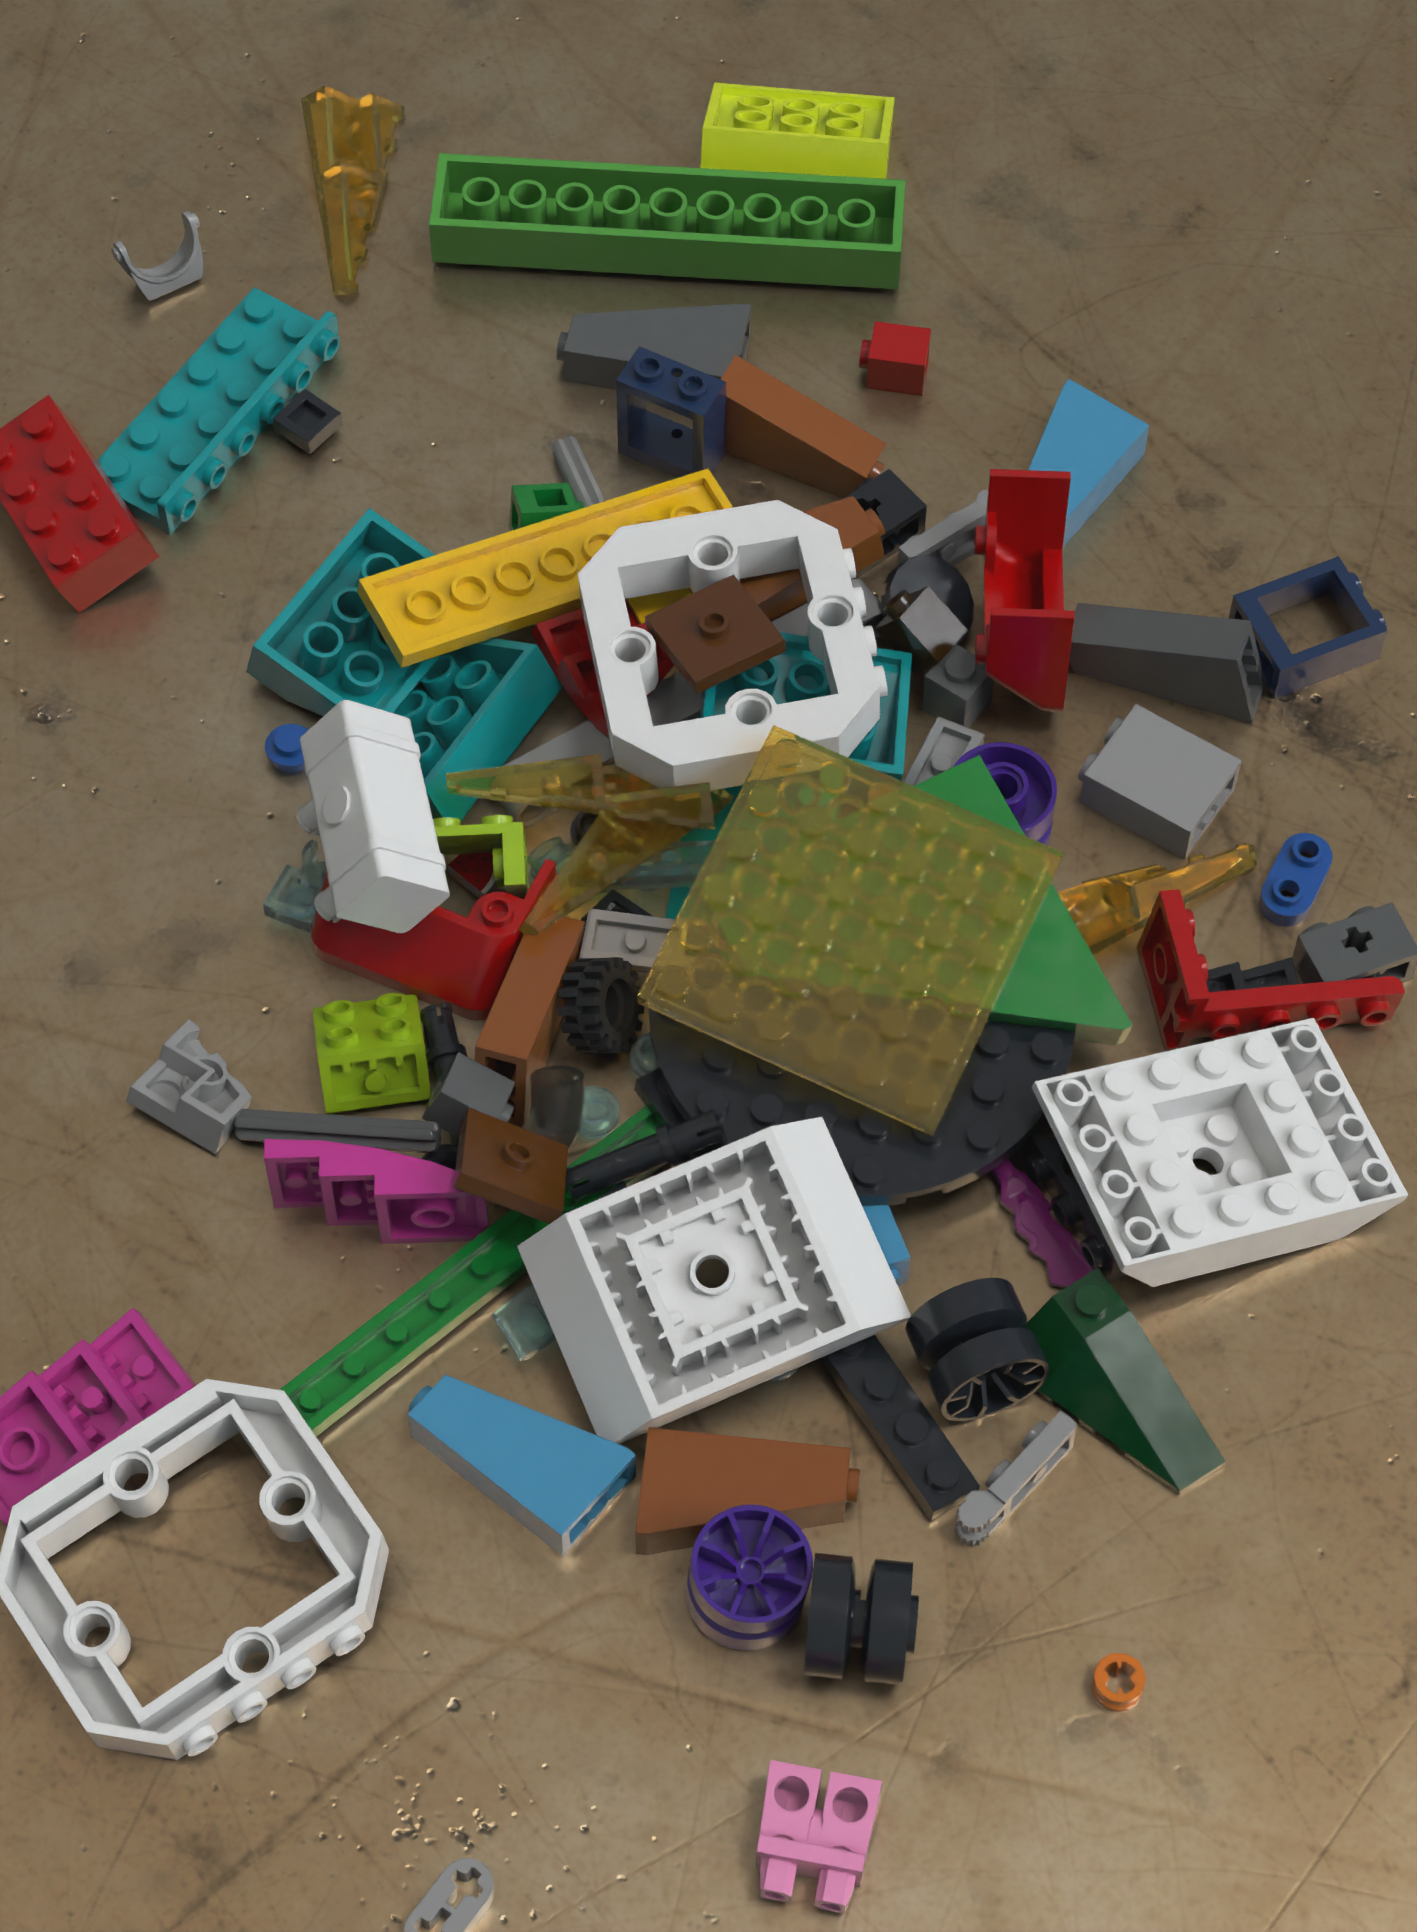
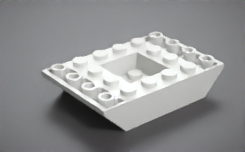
[1032,1018,1408,1287]
[517,1117,911,1444]

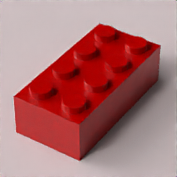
[0,394,160,613]

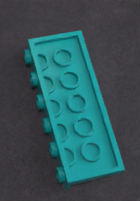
[97,287,341,535]

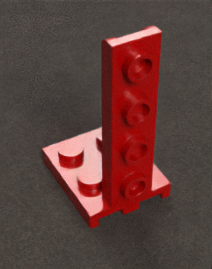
[1137,889,1405,1052]

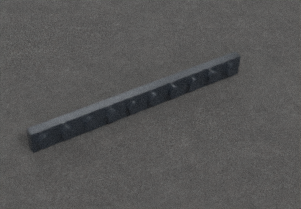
[634,1068,980,1521]

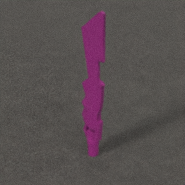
[991,1159,1093,1288]

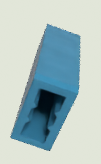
[1028,379,1149,547]
[408,1375,636,1557]

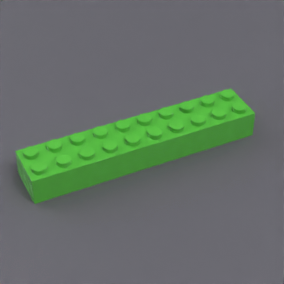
[429,153,906,289]

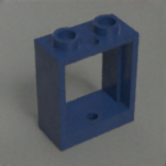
[616,346,726,478]
[1229,556,1387,699]

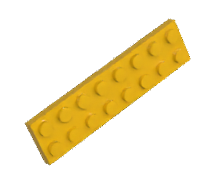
[357,468,733,668]

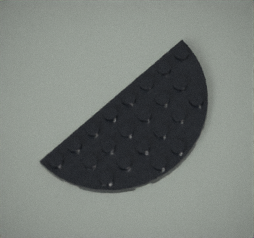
[649,980,1075,1206]

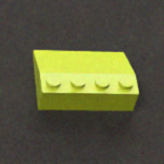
[700,82,895,179]

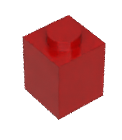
[859,321,932,396]

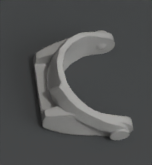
[111,211,203,301]

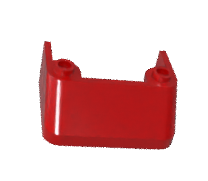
[974,469,1075,712]
[311,858,558,1021]

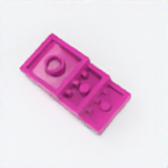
[264,1139,489,1244]
[0,1308,196,1527]

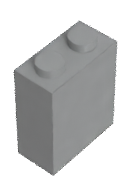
[1078,704,1242,859]

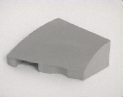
[126,1020,252,1154]

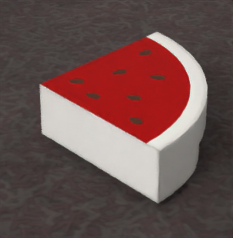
[448,852,497,898]

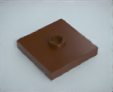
[645,574,786,694]
[453,1108,568,1224]

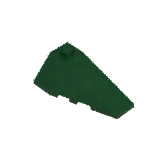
[1025,1268,1226,1495]

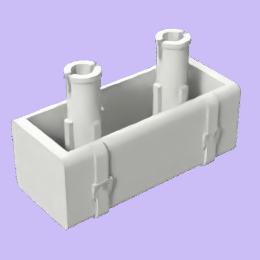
[296,700,450,933]

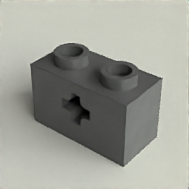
[1292,902,1417,984]

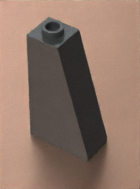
[557,304,751,389]
[1069,603,1266,723]

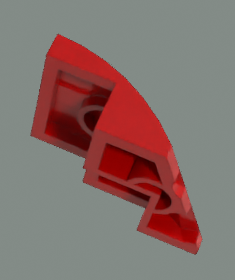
[532,599,675,738]

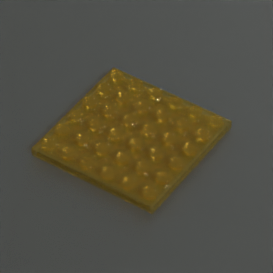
[637,725,1065,1136]

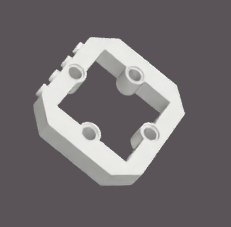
[578,500,888,797]
[0,1379,389,1760]

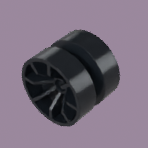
[905,1278,1050,1421]
[804,1553,919,1685]

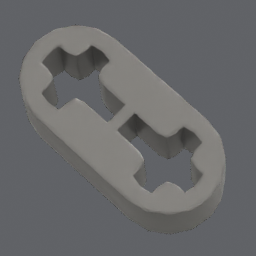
[404,1858,494,1932]

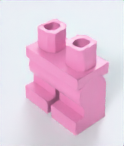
[756,1760,882,1913]

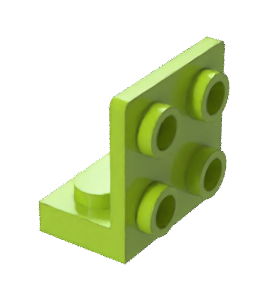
[433,815,529,899]
[313,993,431,1114]

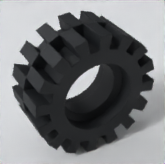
[558,957,645,1054]

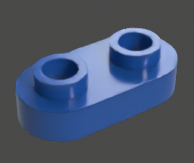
[1259,833,1333,927]

